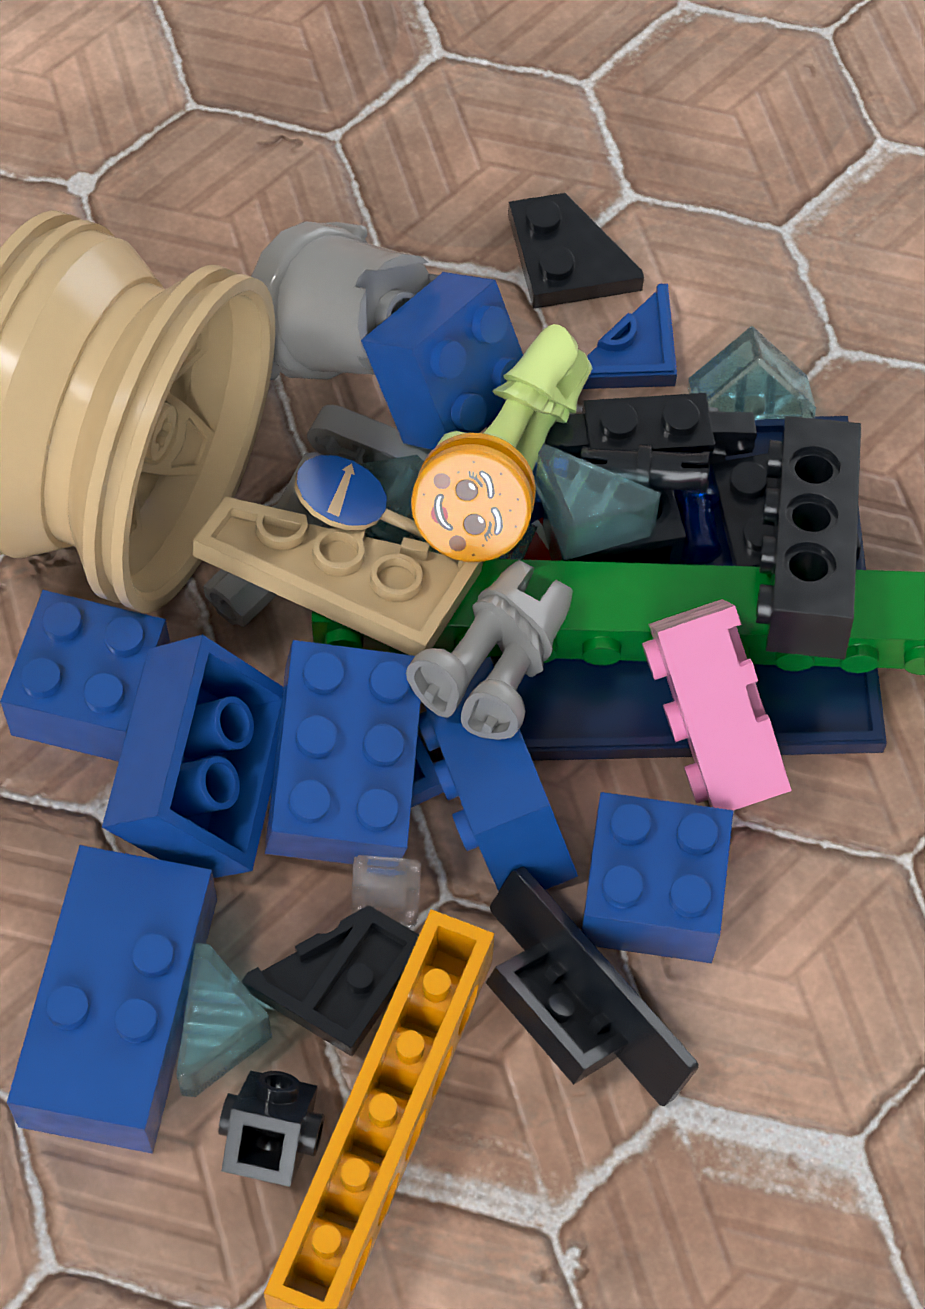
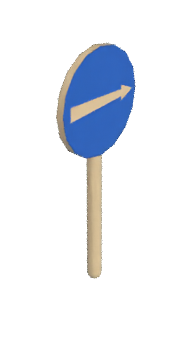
[294,455,424,539]

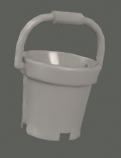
[251,221,439,380]

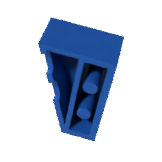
[418,657,578,892]

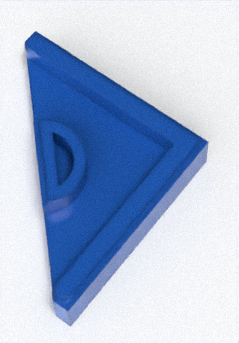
[582,283,677,389]

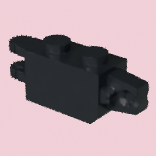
[539,393,757,474]

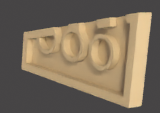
[193,496,483,656]

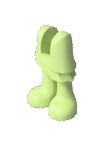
[437,324,592,472]

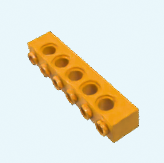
[263,909,495,1309]

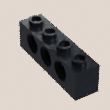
[755,416,861,660]

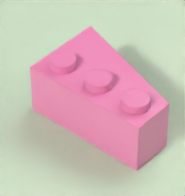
[642,599,792,810]

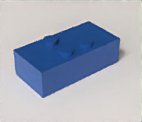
[7,845,217,1154]

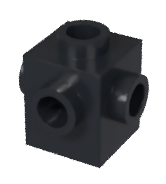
[218,1070,325,1187]

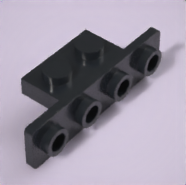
[485,867,699,1106]

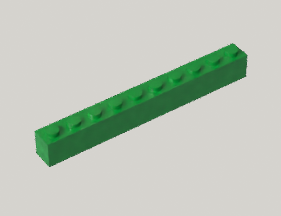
[311,559,925,675]

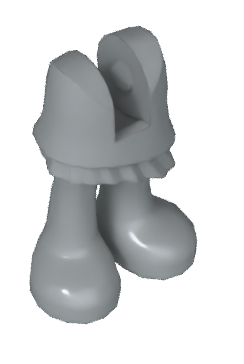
[406,560,573,740]

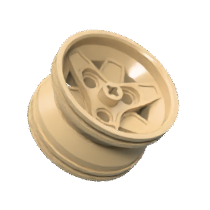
[0,210,275,613]

